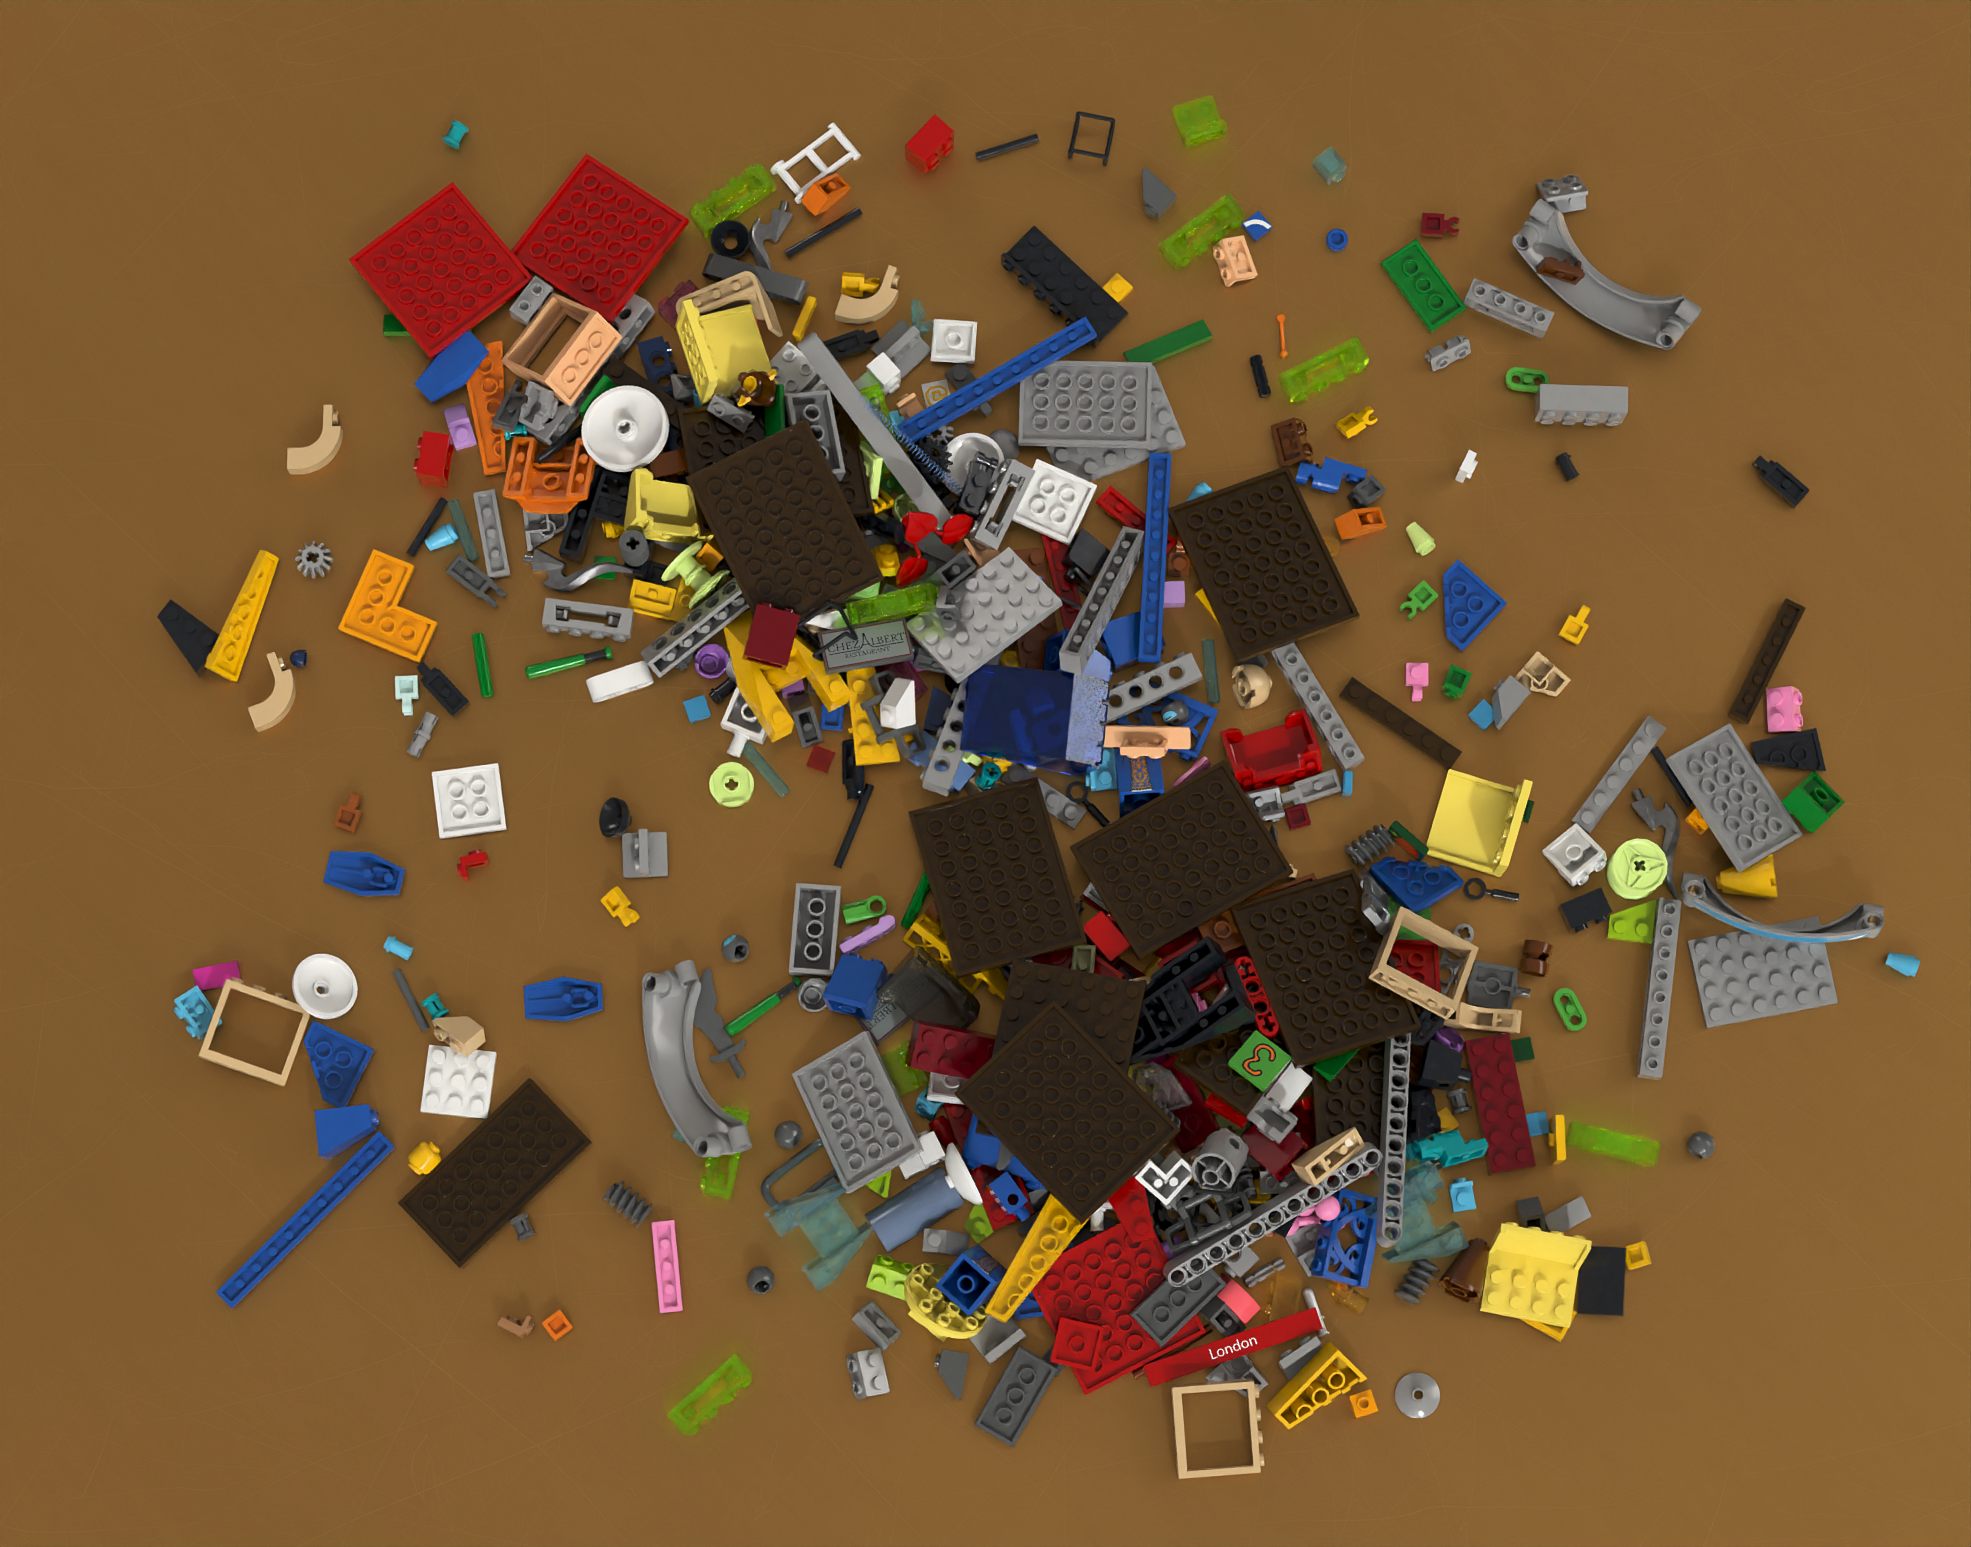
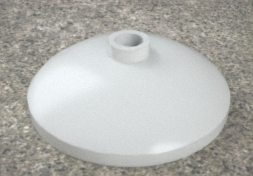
[943,433,1005,496]
[292,954,358,1019]
[945,1142,983,1205]

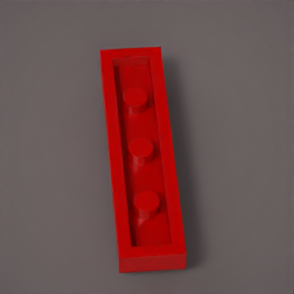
[1095,485,1177,555]

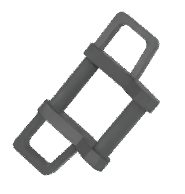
[860,670,926,758]
[1358,868,1390,935]
[1165,1192,1252,1254]

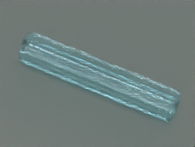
[447,499,479,562]
[1202,639,1220,704]
[742,741,789,797]

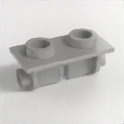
[1425,335,1471,372]
[707,393,755,433]

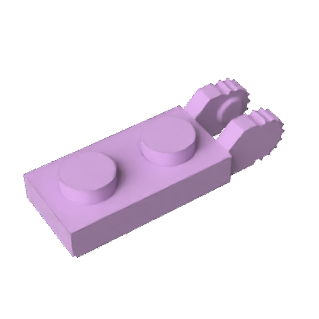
[839,915,896,955]

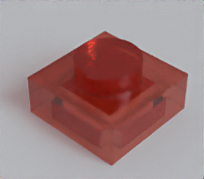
[806,745,835,774]

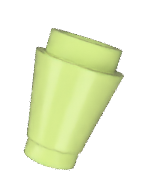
[1406,522,1436,556]

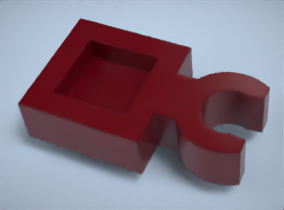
[1421,213,1459,237]

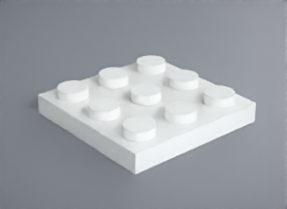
[1012,459,1097,546]
[432,763,507,839]
[420,1045,497,1119]

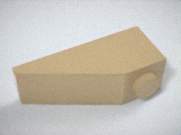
[1291,1127,1366,1186]

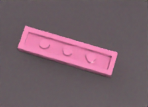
[652,1220,683,1313]

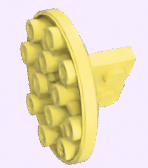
[904,1263,988,1342]

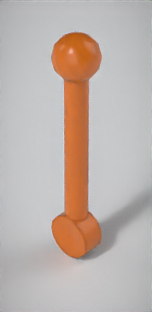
[1276,314,1288,358]

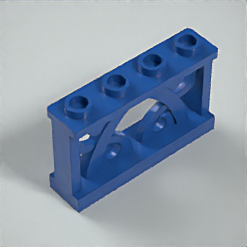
[1115,680,1218,762]
[1311,1188,1378,1288]

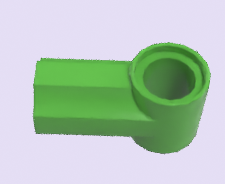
[842,896,887,924]

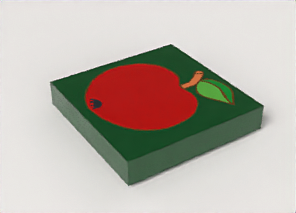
[1388,821,1429,861]

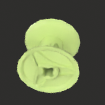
[661,541,730,609]
[1606,838,1668,900]

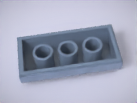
[864,1166,964,1253]

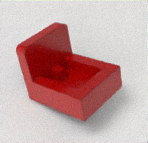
[457,850,489,882]

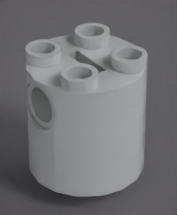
[1192,1128,1249,1191]

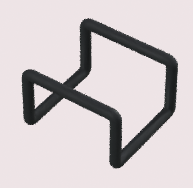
[1068,111,1115,166]
[797,602,858,661]
[1192,1178,1238,1230]

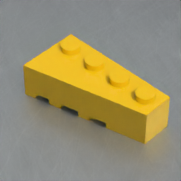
[1266,1341,1367,1429]

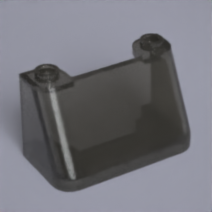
[876,945,980,1029]

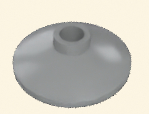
[1395,1373,1440,1418]

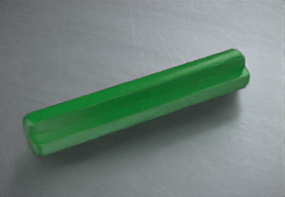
[472,633,493,698]
[901,870,930,929]

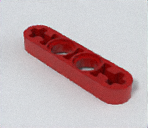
[1235,956,1279,1039]

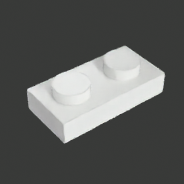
[1455,450,1478,483]

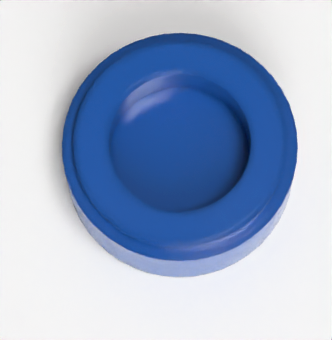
[1326,229,1348,252]

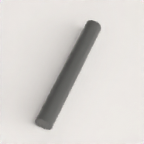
[392,969,430,1032]

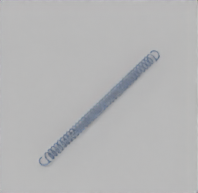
[859,396,962,496]

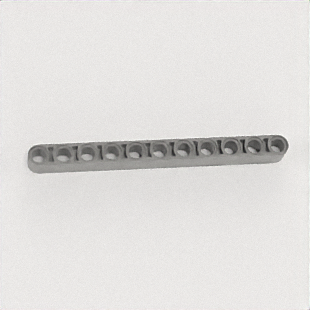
[797,331,952,537]
[1376,1033,1411,1248]
[1163,1142,1383,1287]

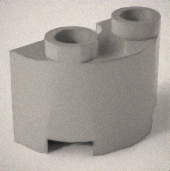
[518,380,558,431]
[1247,1096,1298,1144]

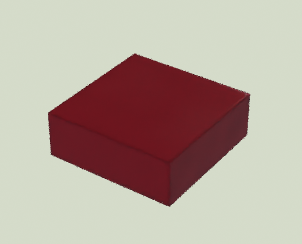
[1284,803,1311,831]

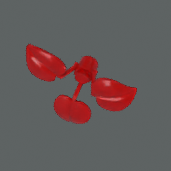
[895,511,973,586]

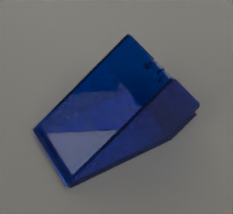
[960,664,1110,776]

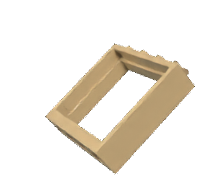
[1368,906,1479,1020]
[197,977,310,1087]
[1171,1378,1264,1479]

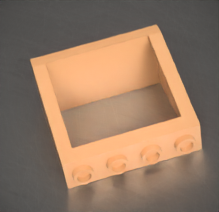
[501,293,622,406]

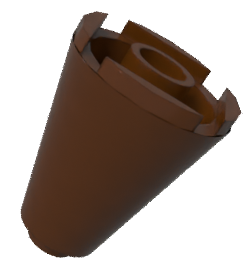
[1438,1238,1490,1304]

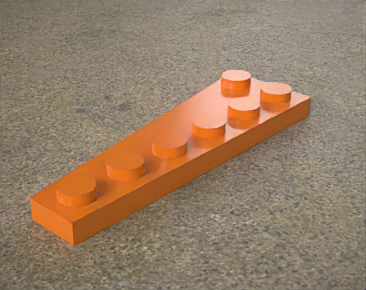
[466,340,507,476]

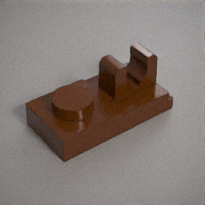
[1536,257,1585,285]

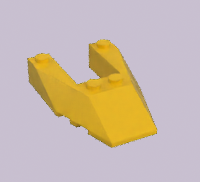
[723,609,851,743]

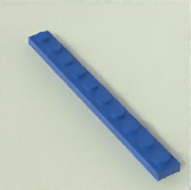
[897,316,1097,446]
[1138,452,1172,663]
[216,1131,396,1309]

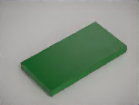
[1380,239,1467,334]

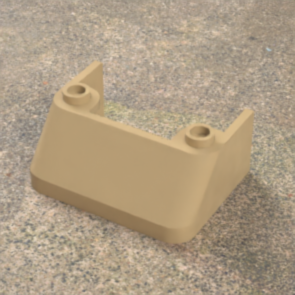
[676,271,783,337]

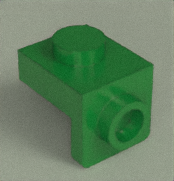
[1440,664,1472,699]

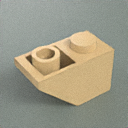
[433,1016,486,1058]

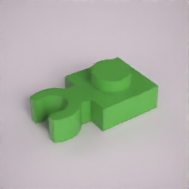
[1399,580,1439,620]

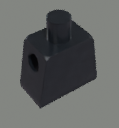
[1061,528,1110,584]
[1416,1039,1472,1091]

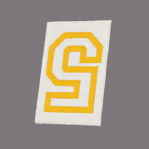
[921,379,950,408]

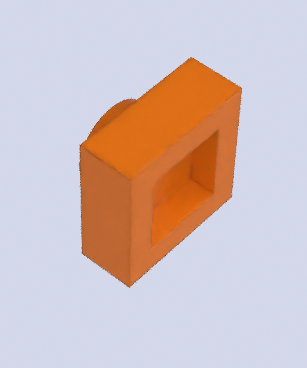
[542,1309,574,1342]

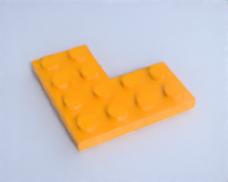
[338,549,438,664]

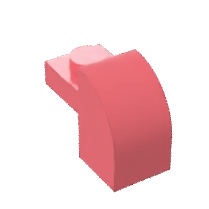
[1216,1273,1260,1324]

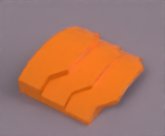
[502,437,598,514]

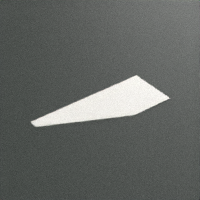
[804,607,861,630]

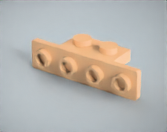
[1102,725,1191,759]

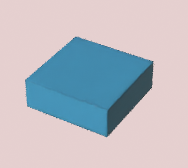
[683,695,711,724]
[1468,699,1494,731]
[1341,770,1353,797]
[1526,1111,1550,1137]

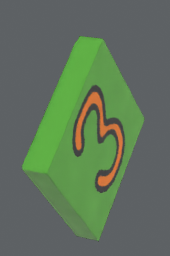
[1228,1030,1292,1092]

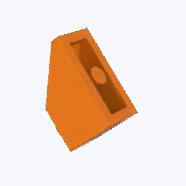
[800,172,852,216]
[1334,507,1387,540]

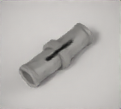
[406,712,438,758]

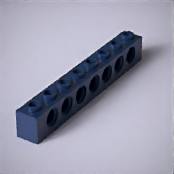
[637,336,689,485]

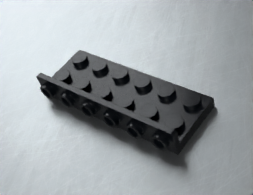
[1001,226,1128,348]

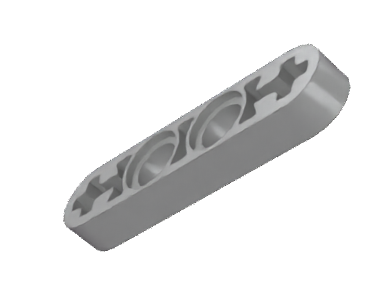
[1439,923,1474,996]

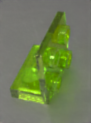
[1172,95,1228,148]
[880,1040,928,1097]

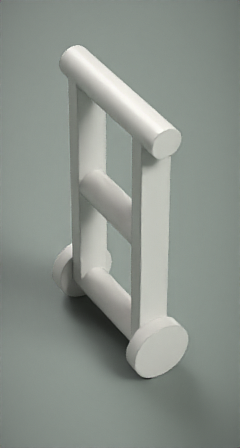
[770,122,861,204]

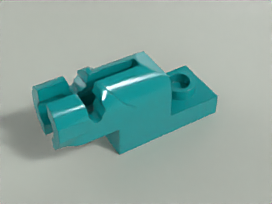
[1412,1130,1489,1168]

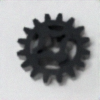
[907,438,953,485]

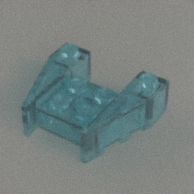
[1364,1160,1469,1263]
[764,1183,873,1292]

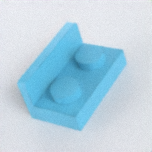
[1083,745,1117,792]
[173,985,222,1041]

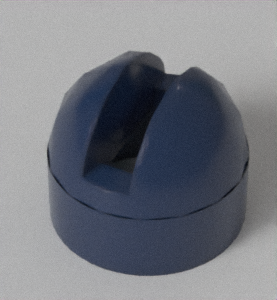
[290,650,307,668]

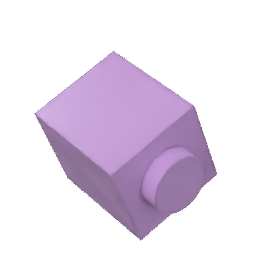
[1163,581,1185,608]

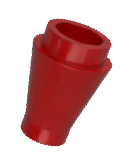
[928,1115,957,1149]

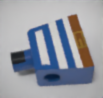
[985,1171,1031,1223]

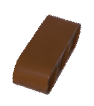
[643,448,688,481]

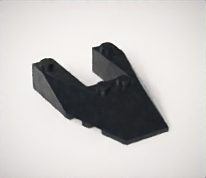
[559,451,662,581]
[1130,936,1257,1066]

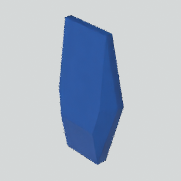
[414,330,489,402]
[323,851,406,896]
[524,977,604,1021]

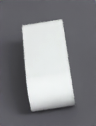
[586,661,654,703]

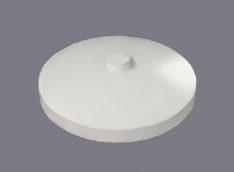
[581,385,669,472]

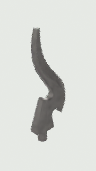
[749,200,793,299]
[523,549,633,592]
[1630,788,1681,900]

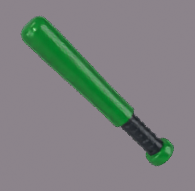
[525,646,613,679]
[725,976,802,1036]

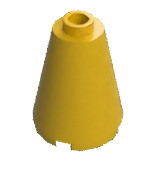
[1716,854,1778,899]

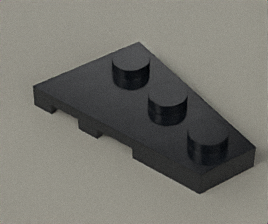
[1750,728,1826,771]

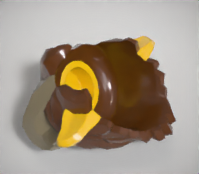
[730,369,777,408]

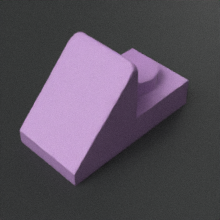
[443,403,477,451]

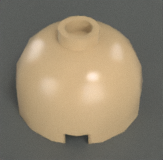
[1232,664,1272,709]

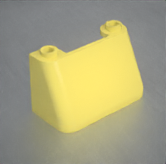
[624,468,714,545]

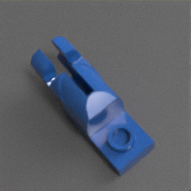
[1295,457,1367,493]

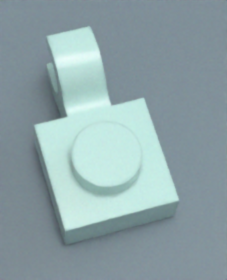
[395,675,419,716]

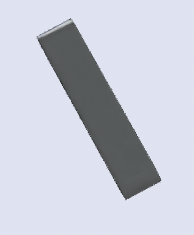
[702,253,808,305]

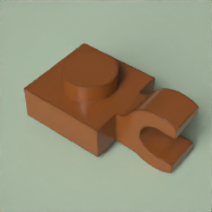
[1167,538,1190,578]
[332,791,362,833]

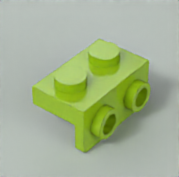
[866,1255,915,1301]

